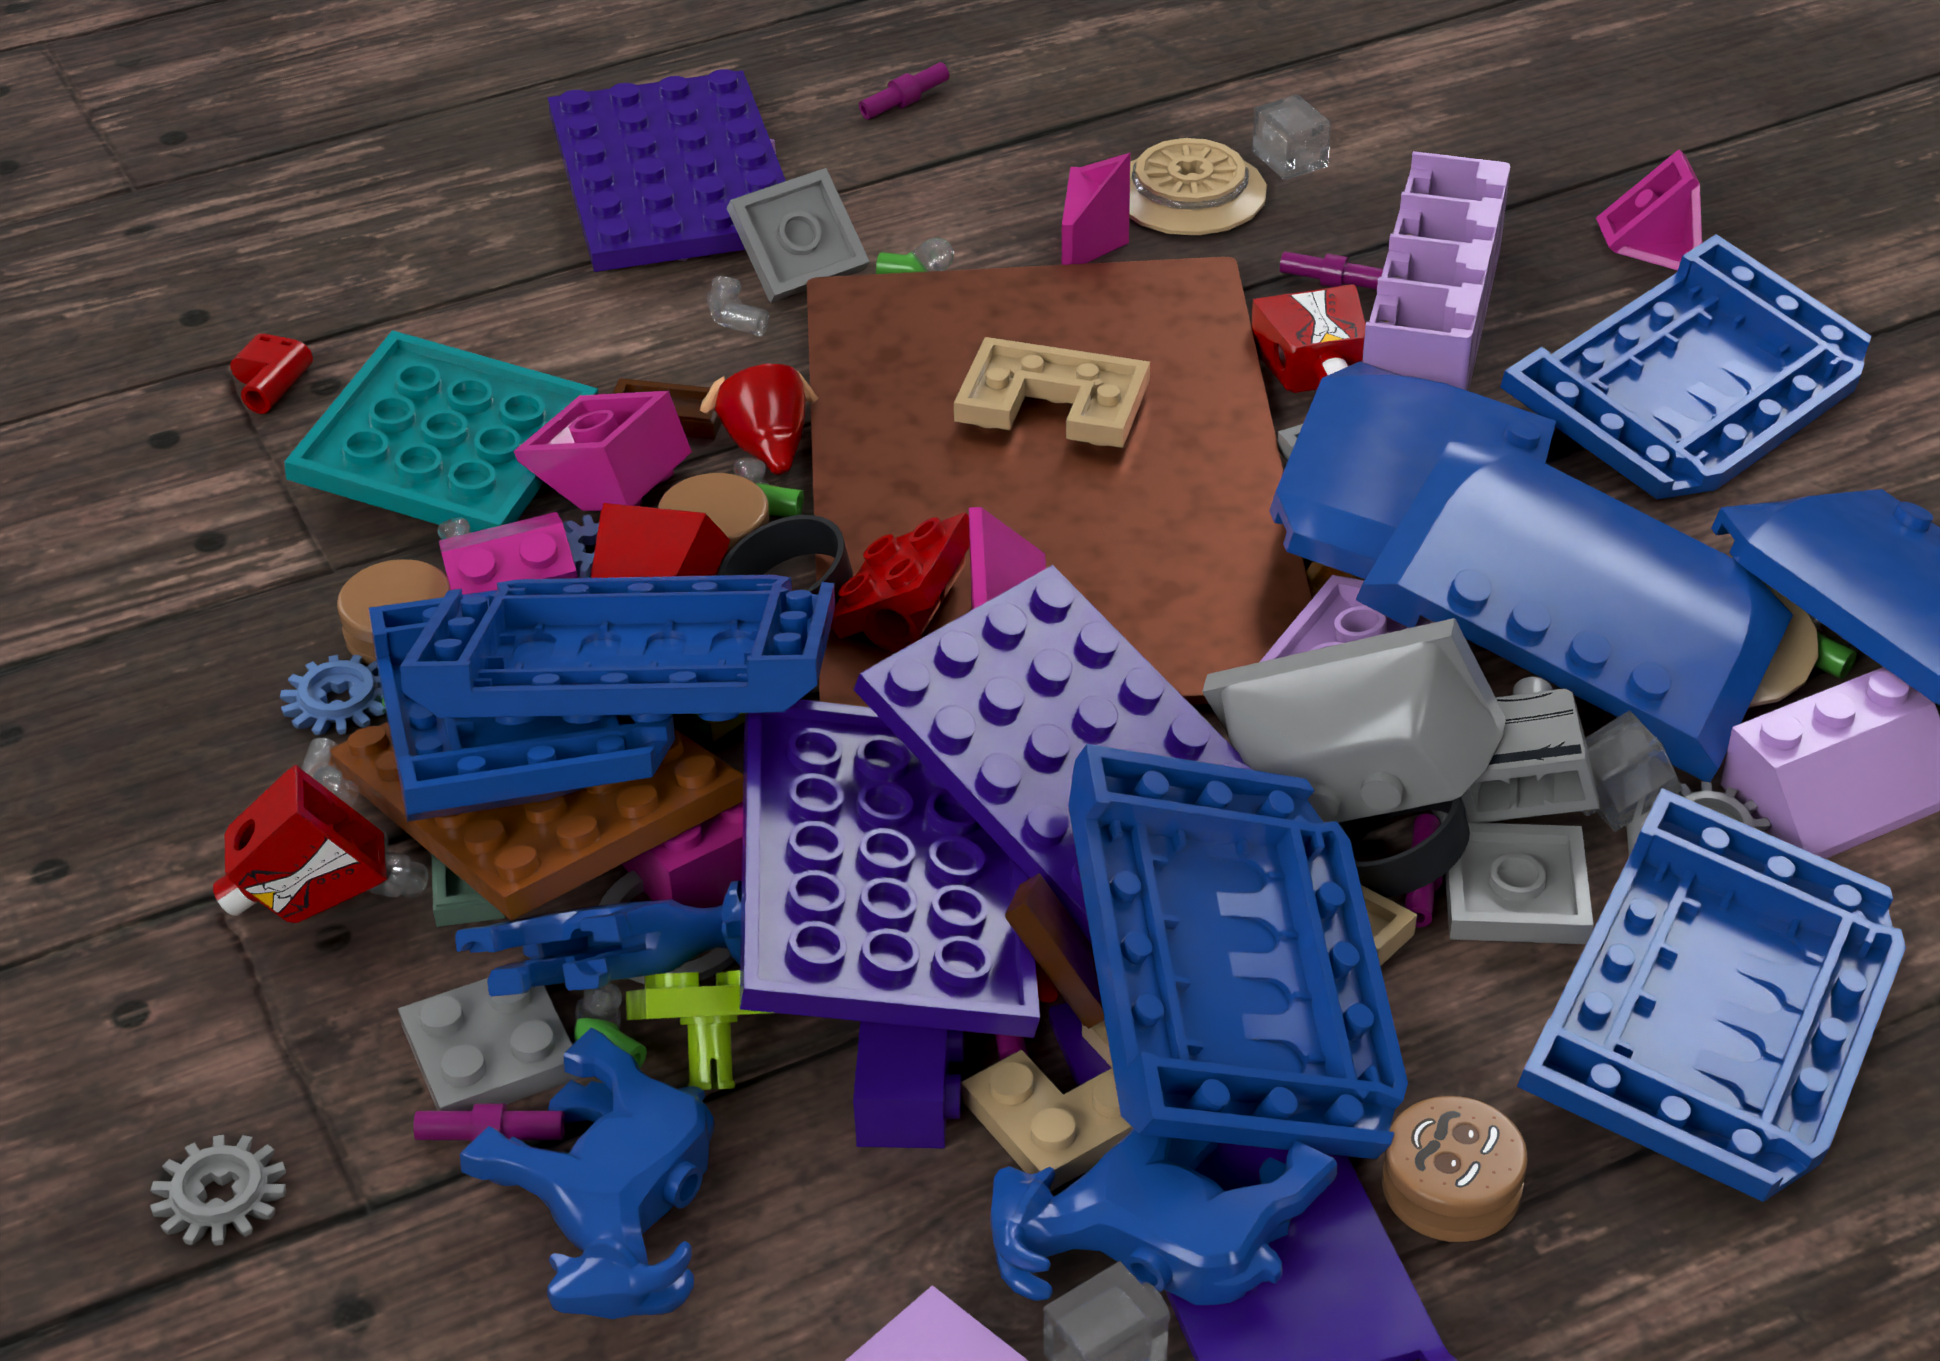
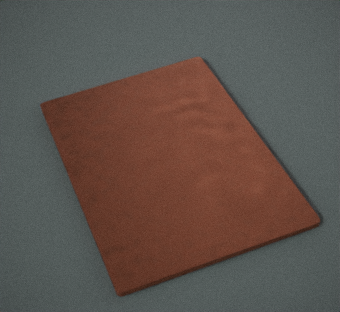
[807,257,1312,707]

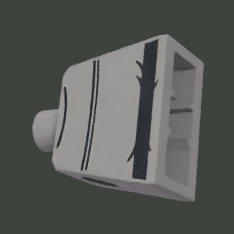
[1462,677,1599,823]

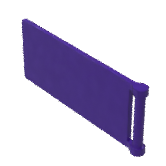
[1049,1003,1457,1361]

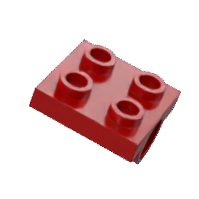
[831,512,970,653]

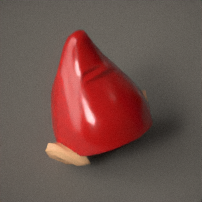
[700,363,819,475]

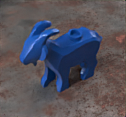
[455,881,742,997]
[460,1027,715,1319]
[990,1128,1337,1305]

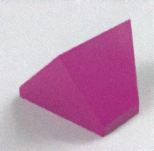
[1596,149,1702,271]
[1062,152,1131,265]

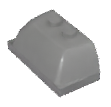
[1202,618,1506,823]

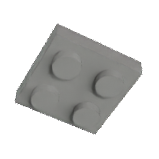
[727,168,870,303]
[1445,822,1594,944]
[398,977,581,1111]

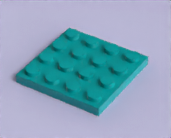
[284,330,598,533]

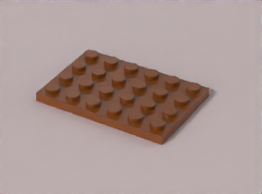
[328,722,744,921]

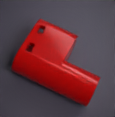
[230,334,313,414]

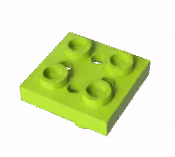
[626,970,772,1090]

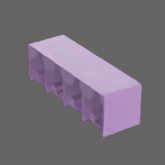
[1363,151,1510,391]

